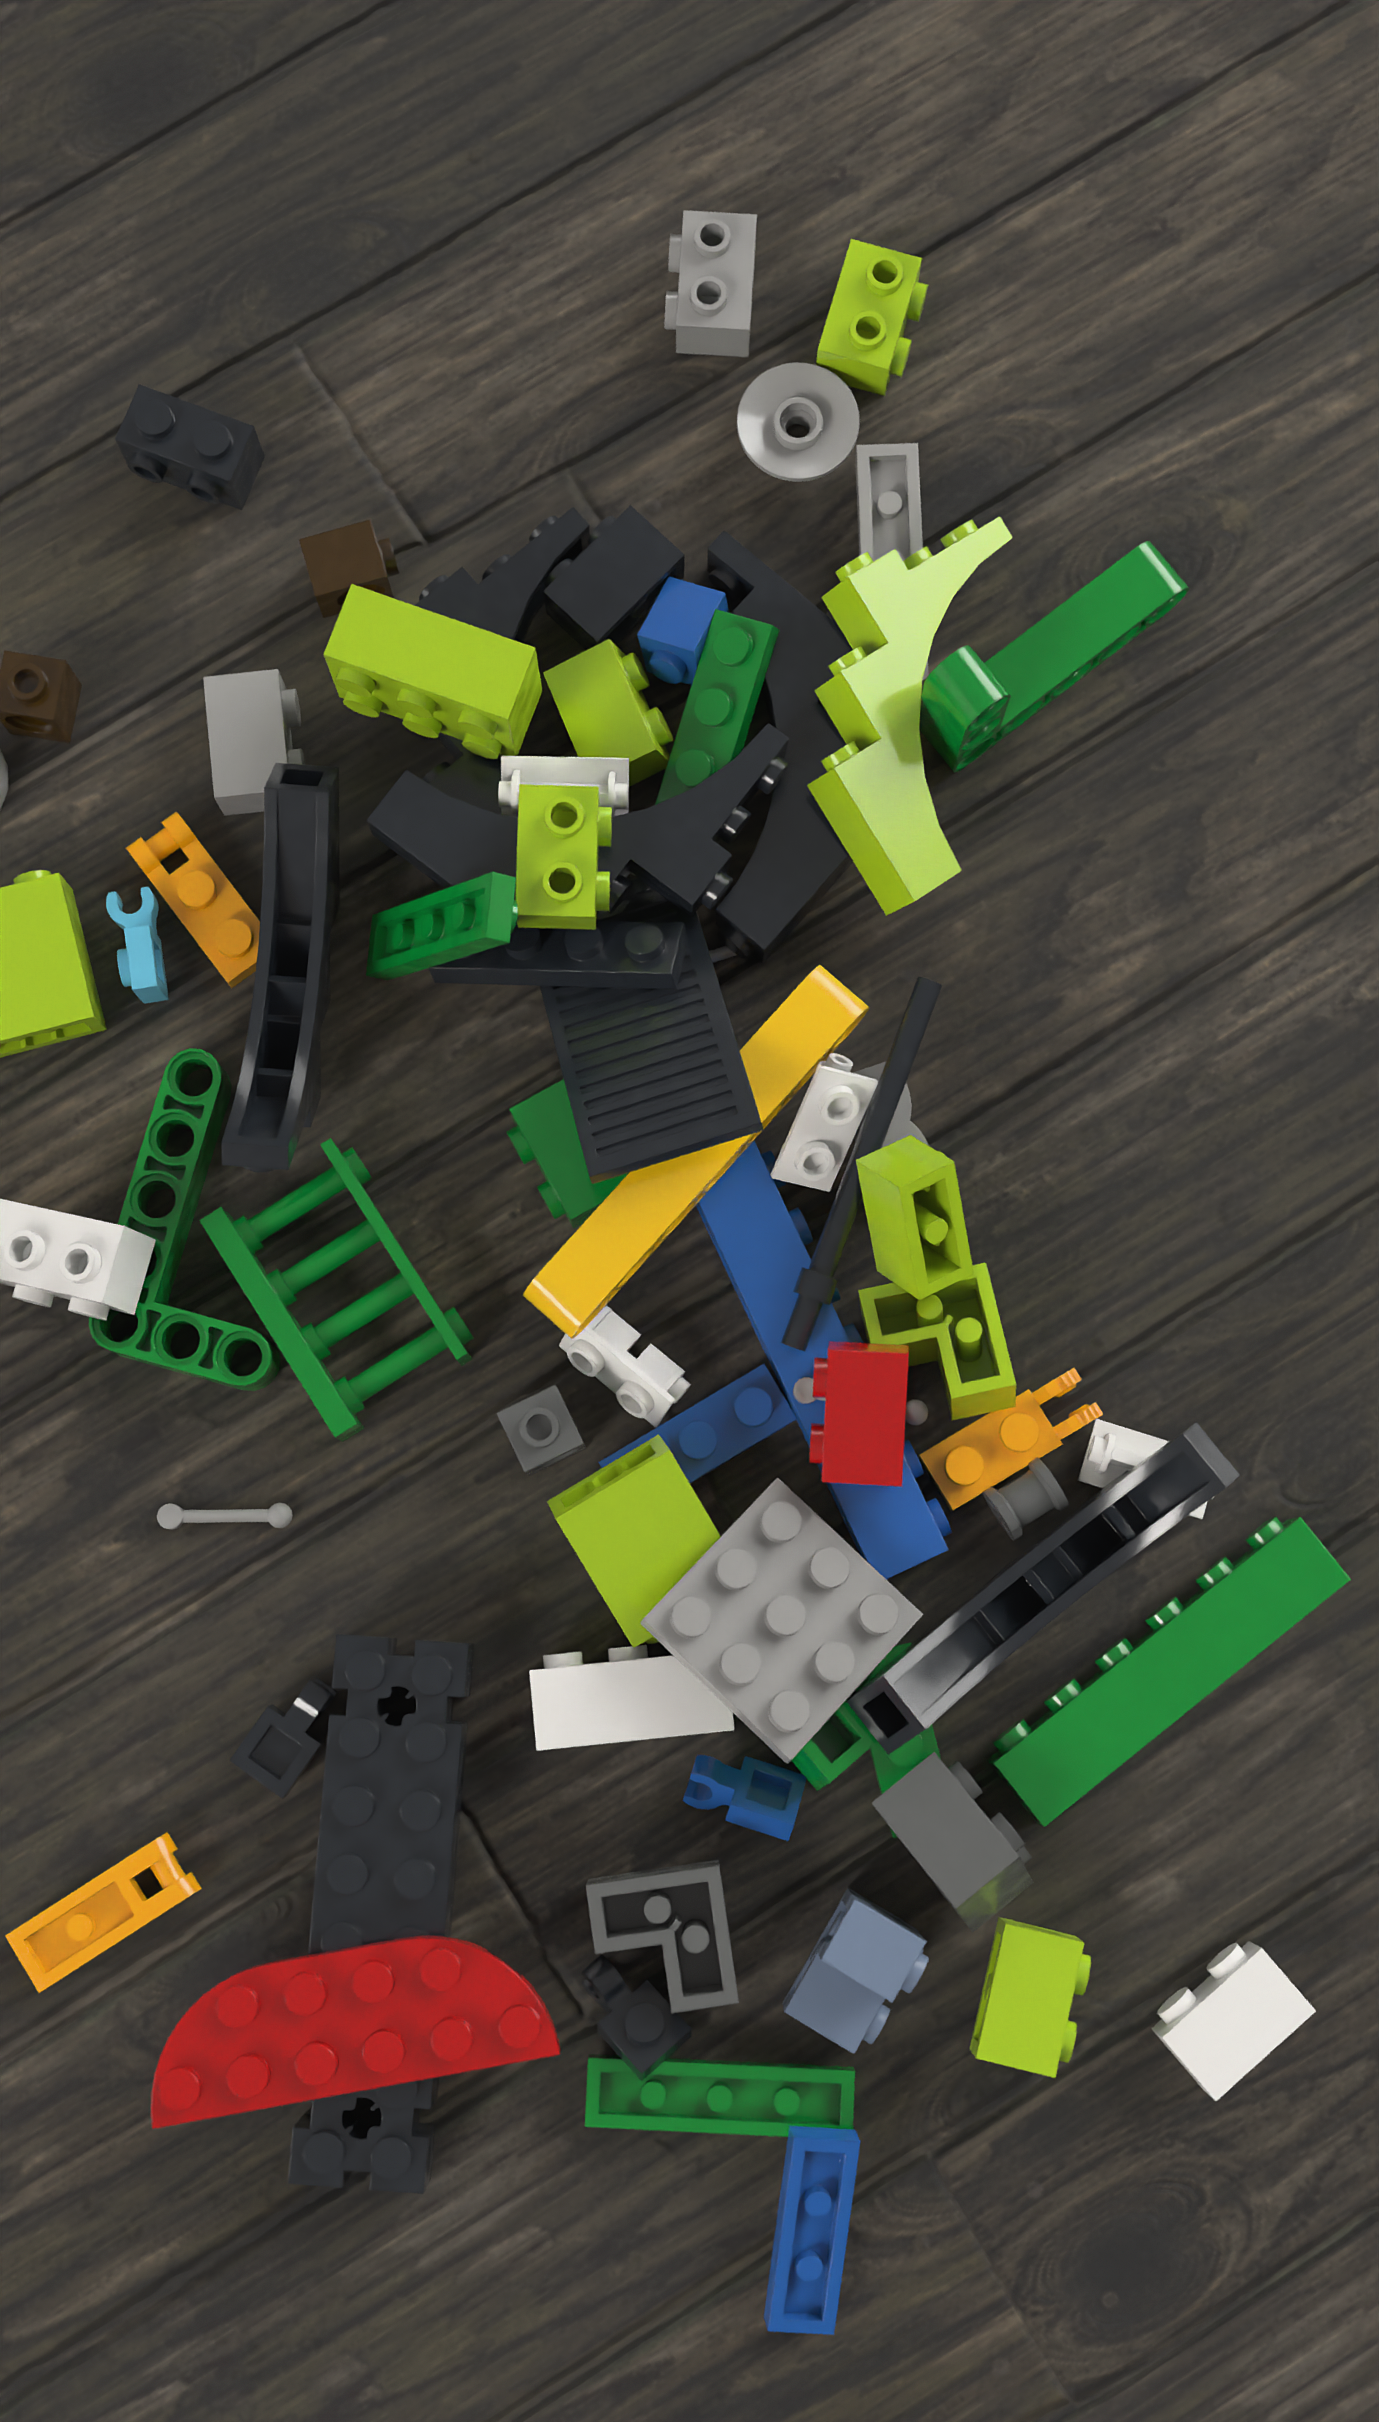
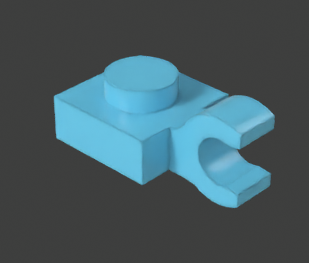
[106,887,169,1004]

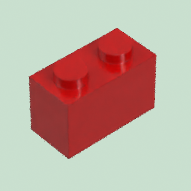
[810,1341,909,1487]

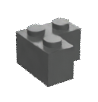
[872,1752,1034,1933]
[586,1860,739,2013]

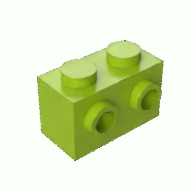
[816,239,928,396]
[543,639,673,787]
[515,784,612,930]
[856,1135,974,1300]
[970,1917,1091,2078]

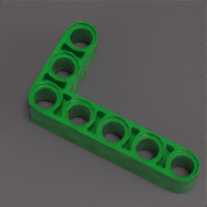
[919,541,1189,772]
[88,1048,280,1391]

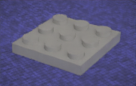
[640,1477,923,1763]

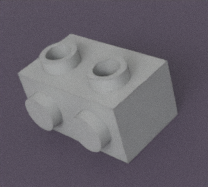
[665,210,757,357]

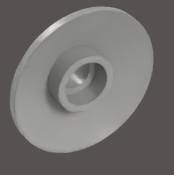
[737,362,860,482]

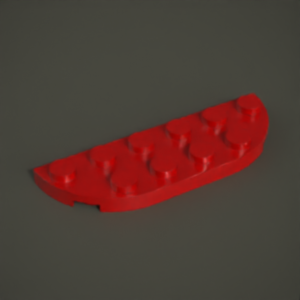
[151,1936,561,2129]

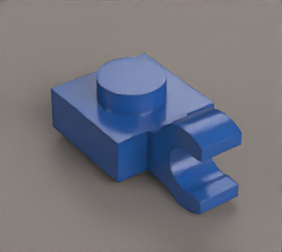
[683,1755,806,1841]

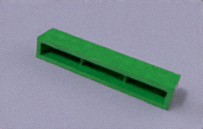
[987,1516,1351,1827]

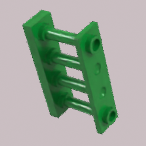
[199,1138,474,1442]

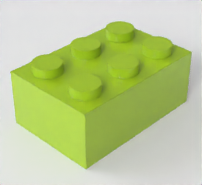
[323,584,542,759]

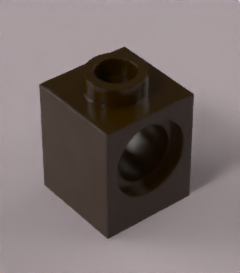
[299,519,400,618]
[0,650,82,743]

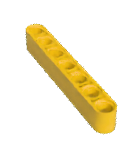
[523,965,870,1339]

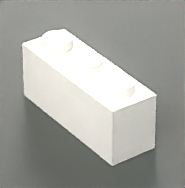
[529,1645,735,1751]

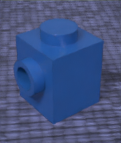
[637,577,729,685]

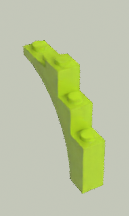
[807,516,1013,916]

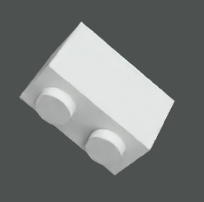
[1152,1941,1316,2101]

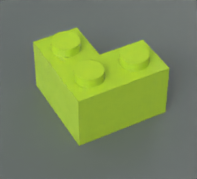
[858,1263,1016,1421]

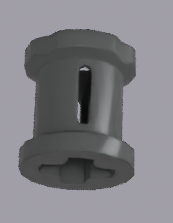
[983,1457,1069,1541]

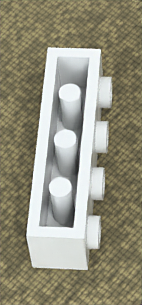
[0,1199,156,1320]

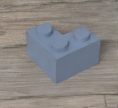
[782,1888,929,2054]

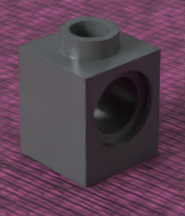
[497,1385,587,1476]

